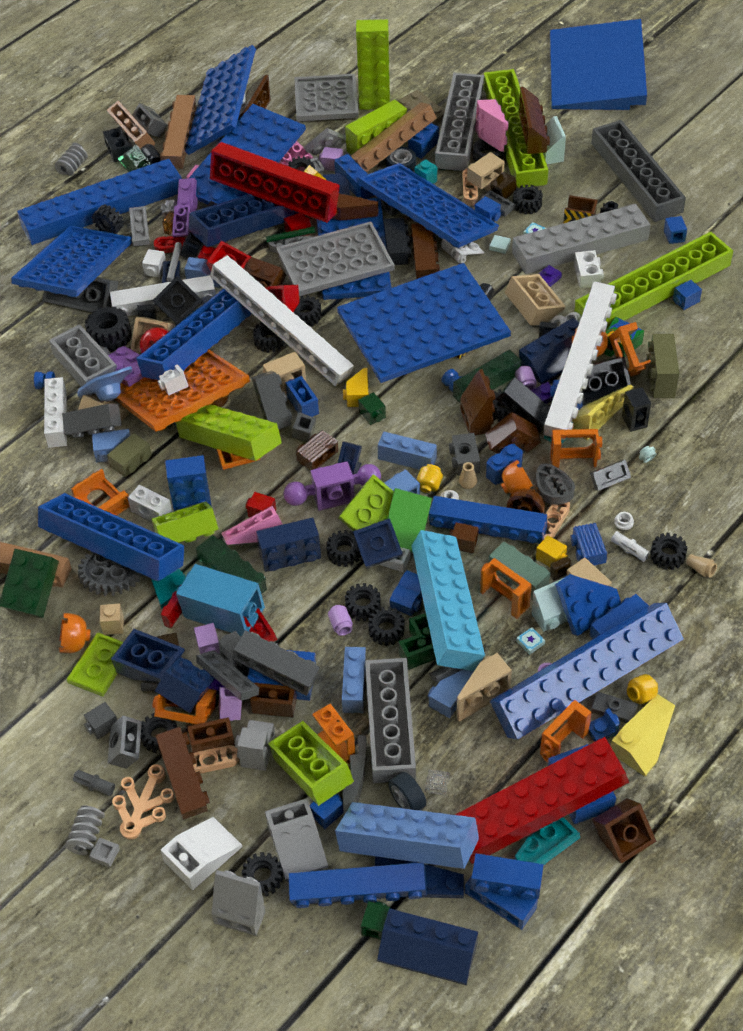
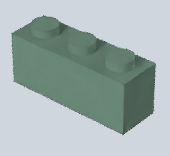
[489,542,550,597]

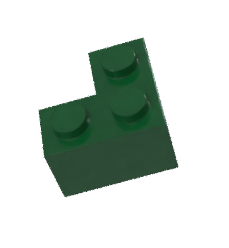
[399,613,436,670]

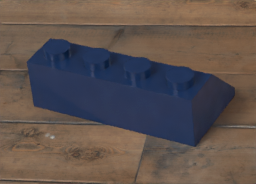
[518,318,579,385]
[377,908,478,985]

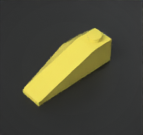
[572,385,633,440]
[611,694,675,776]

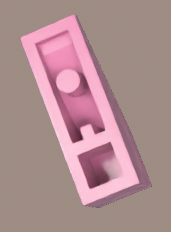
[221,506,283,545]

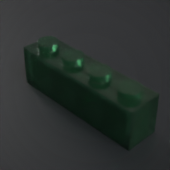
[453,349,521,403]
[195,535,267,594]

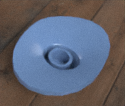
[77,366,133,402]

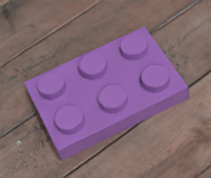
[108,346,144,387]

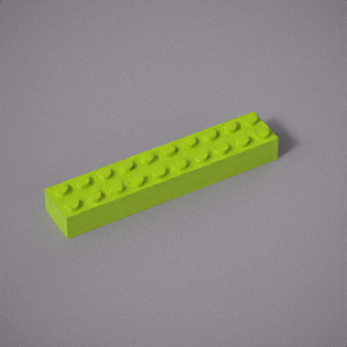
[484,69,548,188]
[574,232,733,330]

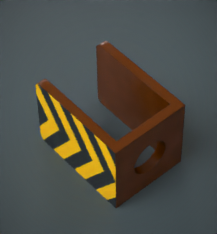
[563,195,598,224]

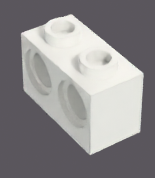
[574,250,604,288]

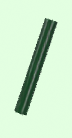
[265,226,316,243]

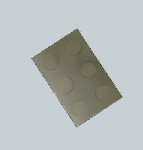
[646,334,679,398]

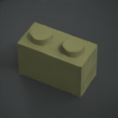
[107,433,152,477]

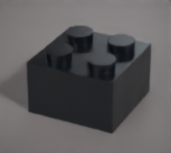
[153,276,202,325]

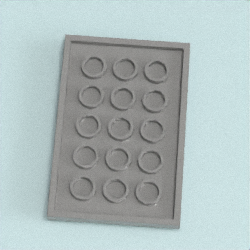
[276,222,395,296]

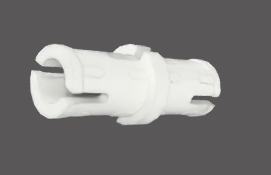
[611,531,650,562]

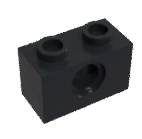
[622,387,651,432]

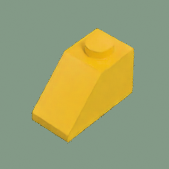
[343,368,368,407]

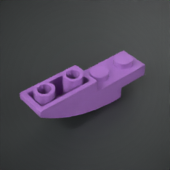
[172,178,198,237]

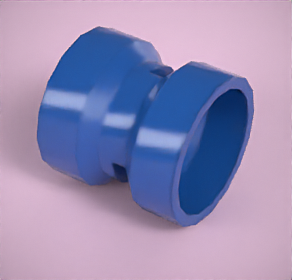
[441,369,466,394]
[34,371,55,389]

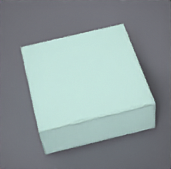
[489,235,511,254]

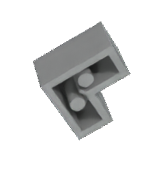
[235,720,275,771]

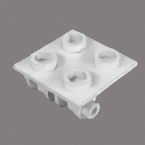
[441,239,484,263]

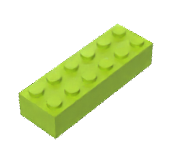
[356,19,390,110]
[176,404,282,461]

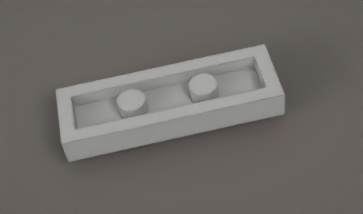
[129,206,150,246]

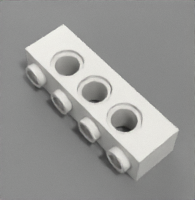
[44,377,67,448]

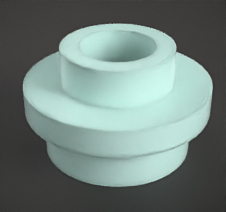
[638,446,657,463]

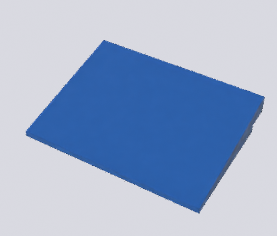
[550,19,647,110]

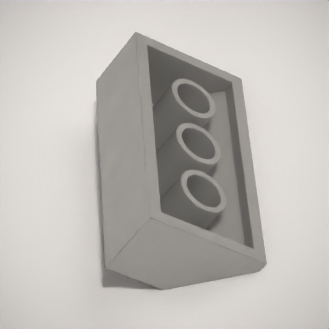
[49,324,117,387]

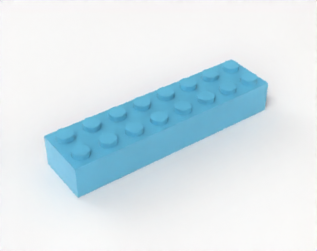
[412,530,485,671]

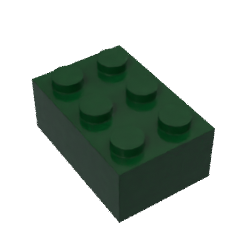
[0,549,59,618]

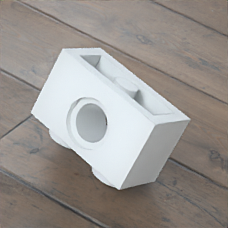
[128,485,172,522]

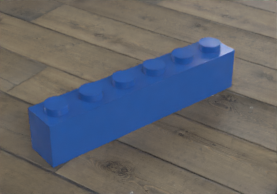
[429,496,547,544]
[289,863,427,908]

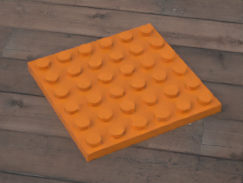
[114,349,251,432]

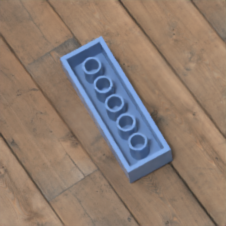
[335,802,479,869]

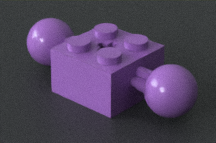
[283,461,381,511]

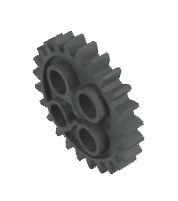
[78,552,142,596]

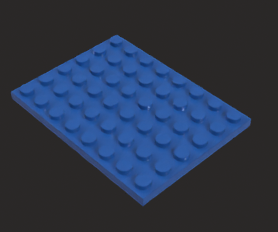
[337,263,511,383]

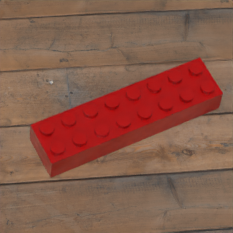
[210,142,340,223]
[455,737,629,864]

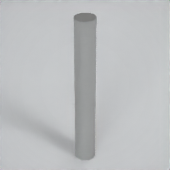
[166,242,182,282]

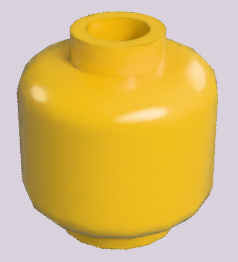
[416,464,443,493]
[627,674,658,704]

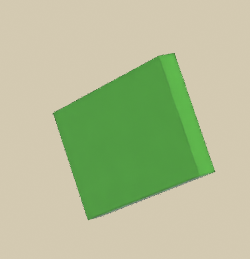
[387,488,432,553]

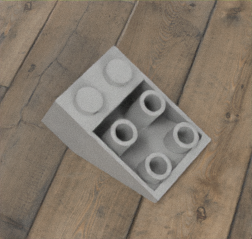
[265,798,328,881]
[212,870,266,936]

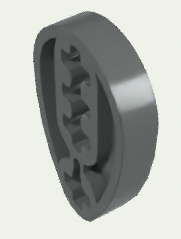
[536,463,575,505]

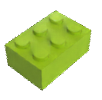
[151,501,219,543]

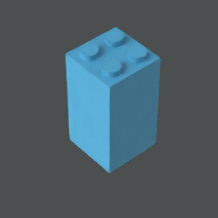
[176,564,265,636]

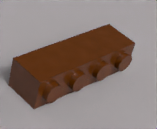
[412,223,440,279]
[155,727,210,820]

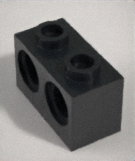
[103,127,133,163]

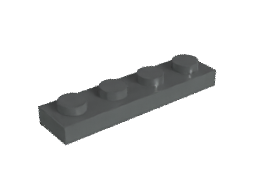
[196,650,259,700]

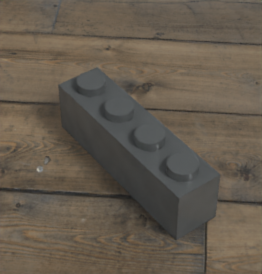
[232,630,320,696]

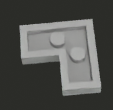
[304,128,346,155]

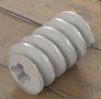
[55,142,88,176]
[65,805,105,856]

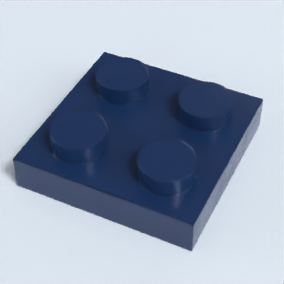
[353,518,403,569]

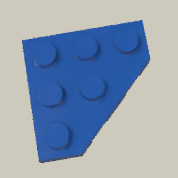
[555,574,621,636]

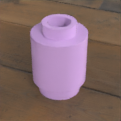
[515,366,537,391]
[328,605,353,636]

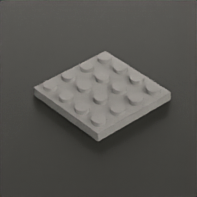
[294,74,359,121]

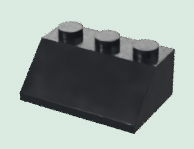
[581,357,631,405]

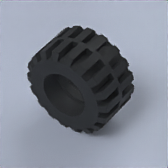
[85,306,132,352]

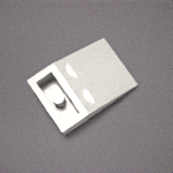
[161,817,243,890]

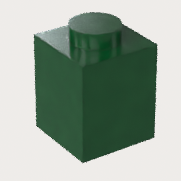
[358,392,386,425]
[361,901,390,940]

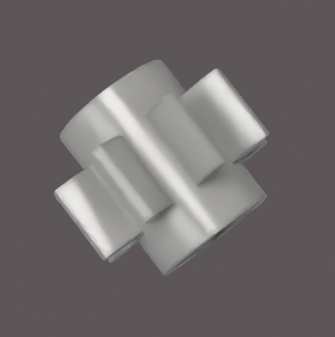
[160,200,177,220]

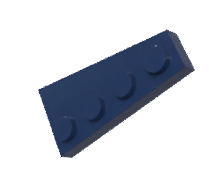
[375,856,464,899]

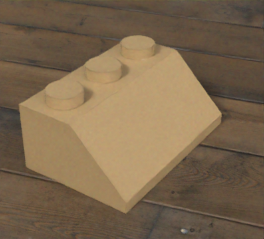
[505,274,566,326]

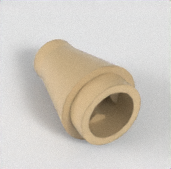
[459,462,477,489]
[686,554,717,578]

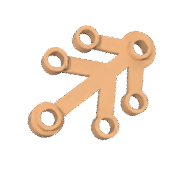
[112,764,174,840]

